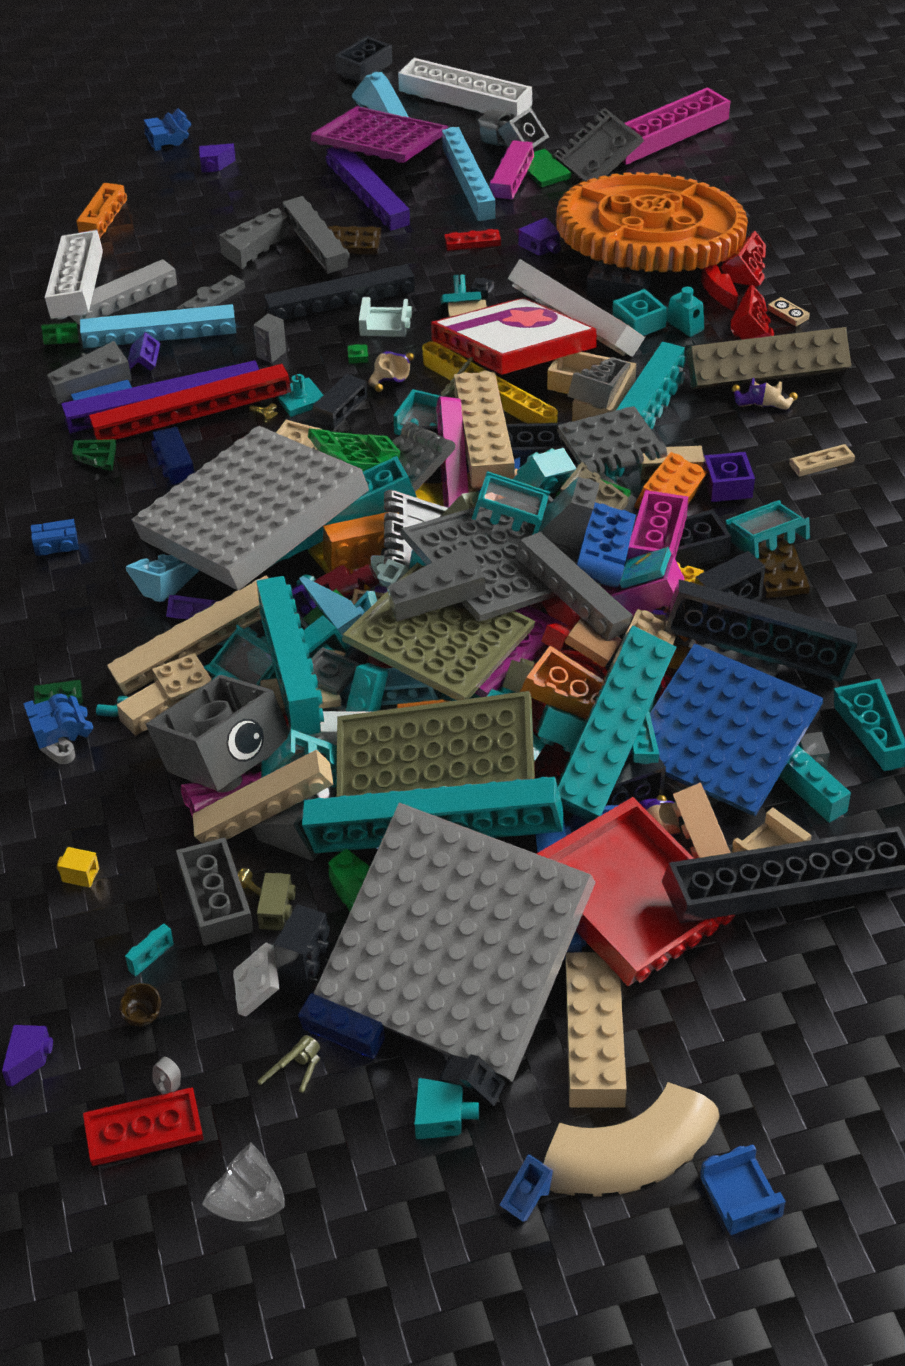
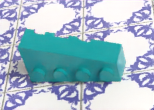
[834,679,905,771]

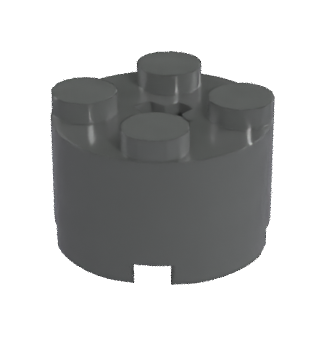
[478,109,515,146]

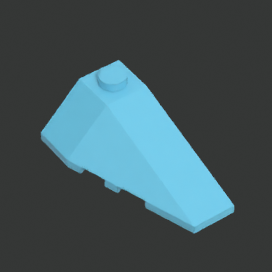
[352,72,408,117]
[126,554,199,602]
[299,576,365,647]

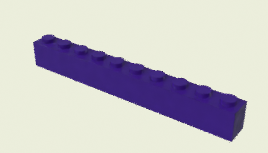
[62,361,259,433]

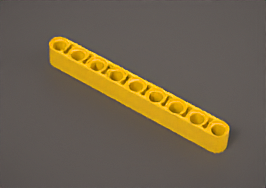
[423,342,558,424]

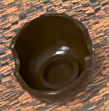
[119,983,161,1027]

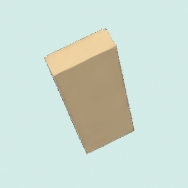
[789,444,855,477]

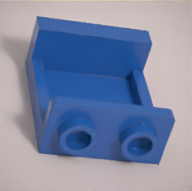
[700,1145,786,1235]

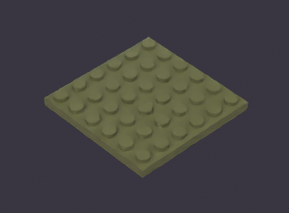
[342,563,535,700]

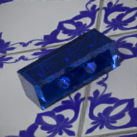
[151,427,194,485]
[298,993,386,1059]

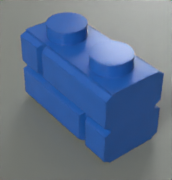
[31,519,79,556]

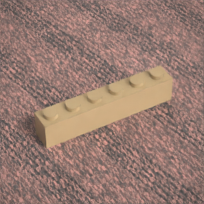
[193,750,333,843]

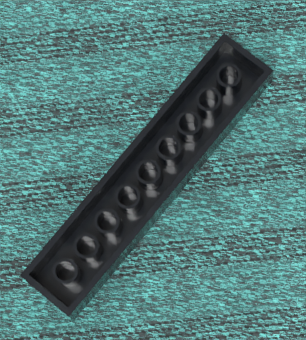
[661,827,905,924]

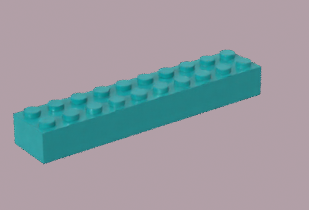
[604,342,686,483]
[302,777,563,853]

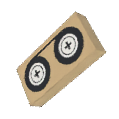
[768,297,810,326]

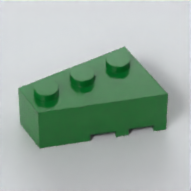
[328,848,370,911]

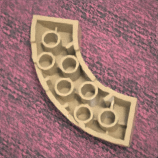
[543,1082,719,1197]

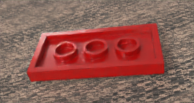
[83,1087,204,1166]

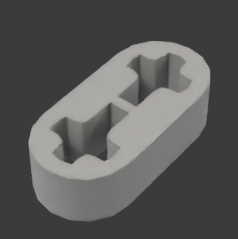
[40,737,75,764]
[152,1057,181,1094]

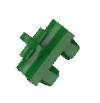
[41,322,79,345]

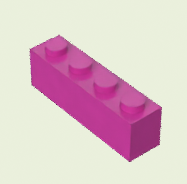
[489,141,534,199]

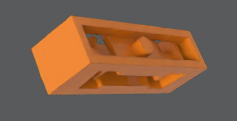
[77,183,127,238]

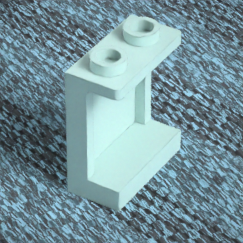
[359,297,412,337]

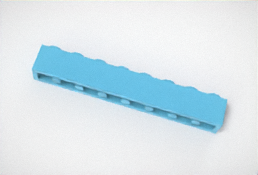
[442,127,495,221]
[80,304,236,348]

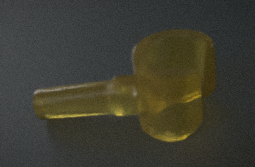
[250,403,278,419]
[238,868,262,896]

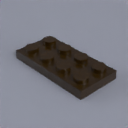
[305,226,381,254]
[752,532,810,598]

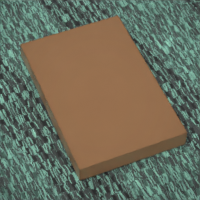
[564,618,623,667]

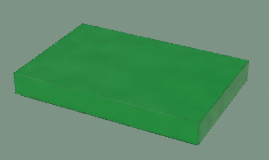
[526,149,571,188]

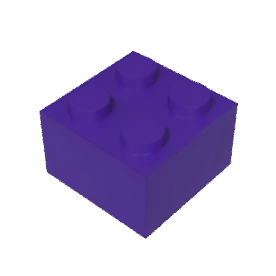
[703,452,755,502]

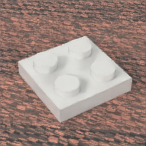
[234,943,279,1016]

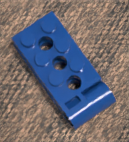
[576,502,636,588]

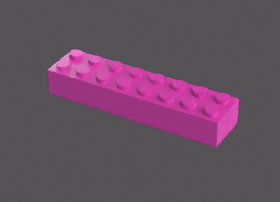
[622,87,730,165]

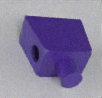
[518,217,561,256]

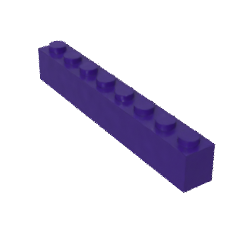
[326,147,410,231]

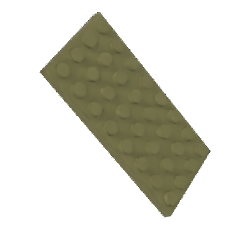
[337,691,535,797]

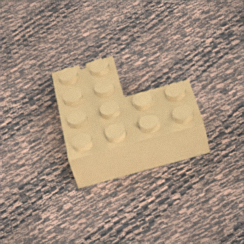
[548,352,636,421]

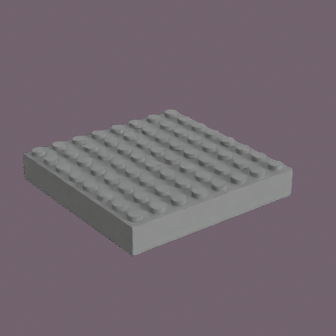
[131,426,369,590]
[313,803,596,1082]

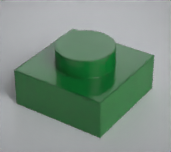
[348,344,368,364]

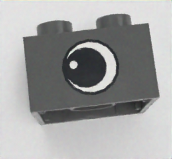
[146,675,290,793]

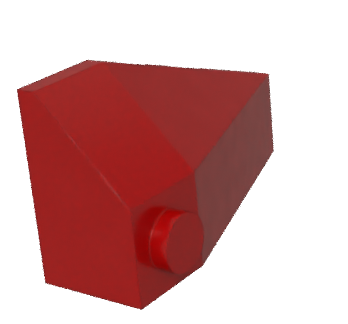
[721,231,766,287]
[731,285,774,340]

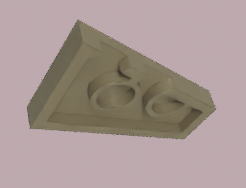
[561,462,628,510]

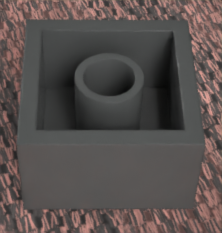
[498,107,549,148]

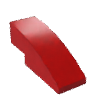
[701,264,738,311]
[541,623,577,652]

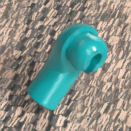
[96,696,129,717]

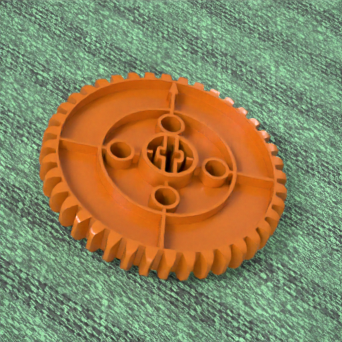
[556,172,748,272]

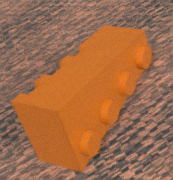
[520,646,604,720]

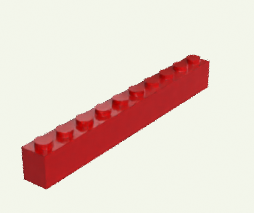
[89,364,291,440]

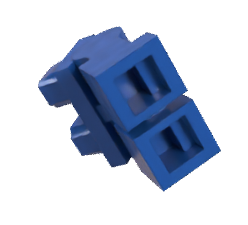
[144,109,192,151]
[23,694,93,749]

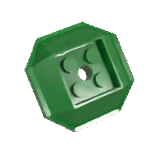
[307,428,401,472]

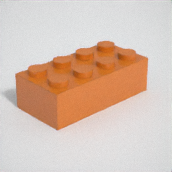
[634,452,707,510]
[323,512,399,572]

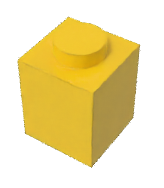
[57,847,99,887]

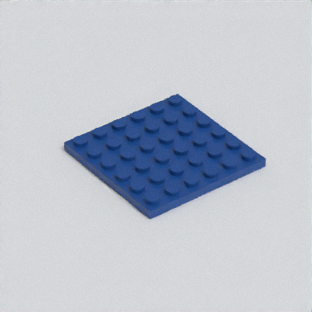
[628,643,823,817]

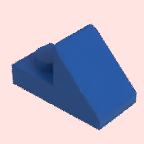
[500,1155,553,1221]

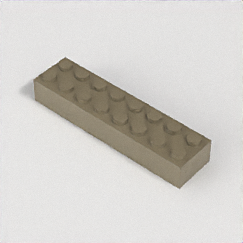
[686,327,851,390]

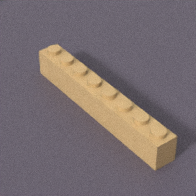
[107,575,268,696]

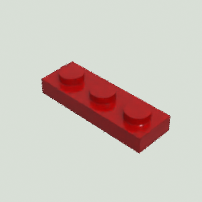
[445,229,501,251]

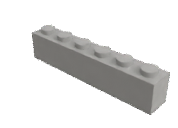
[70,259,177,325]

